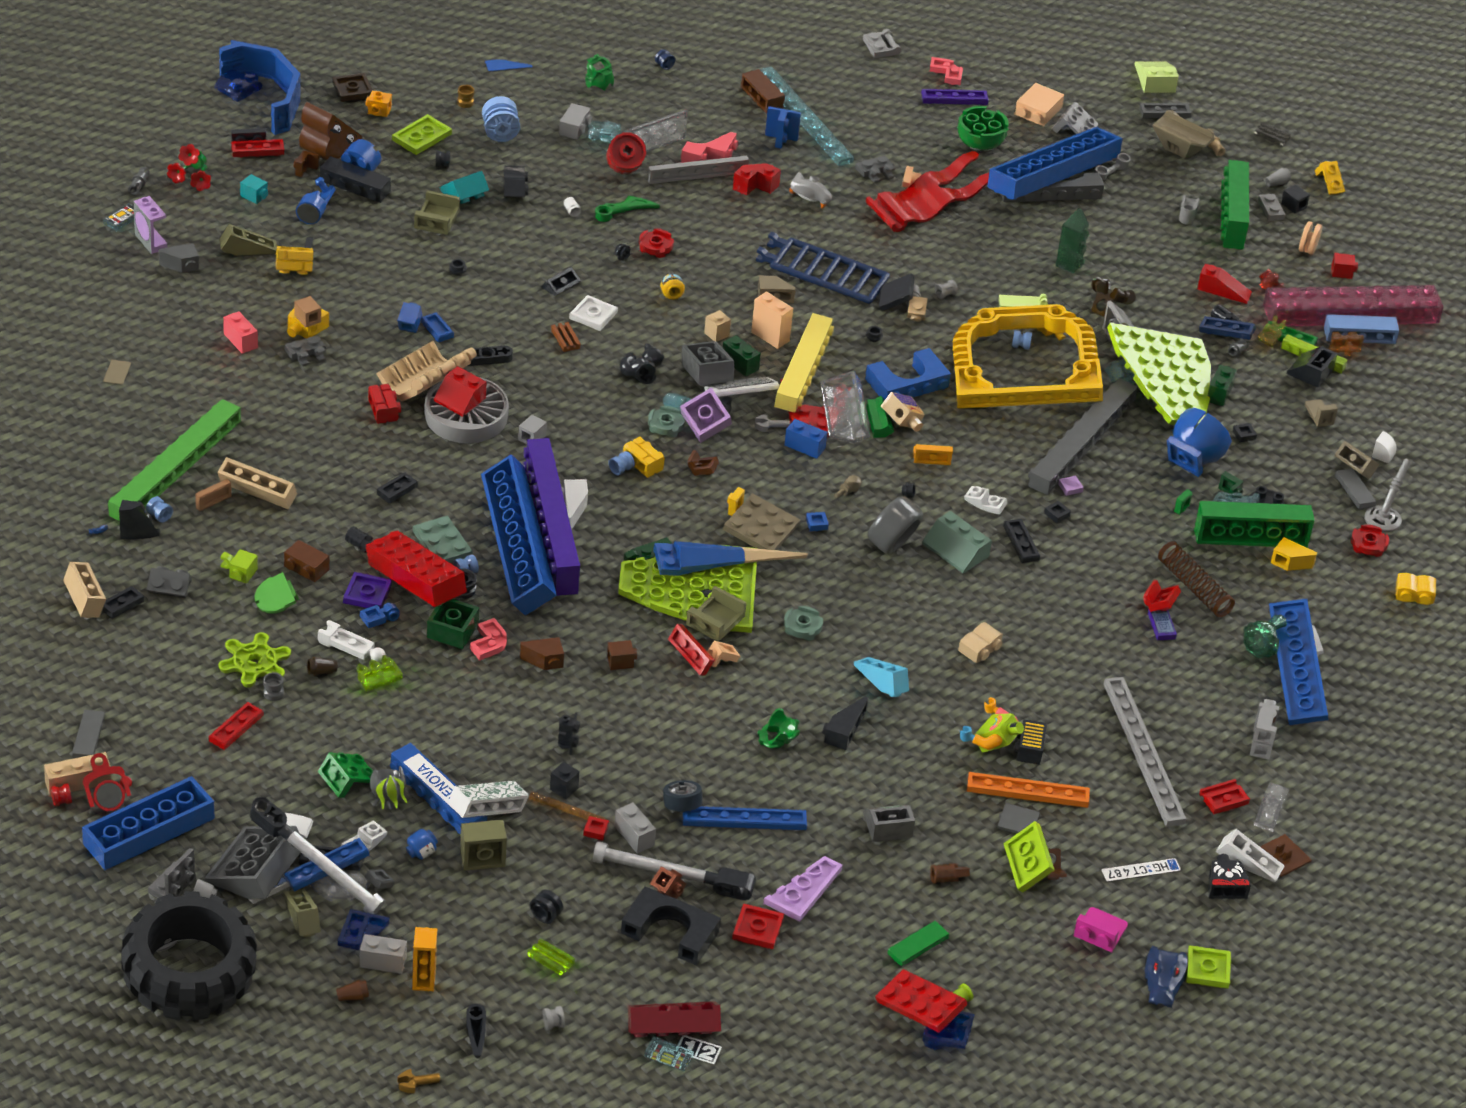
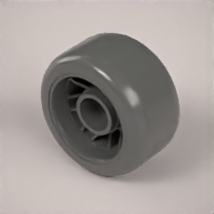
[868,496,923,554]

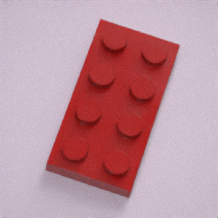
[875,969,967,1032]

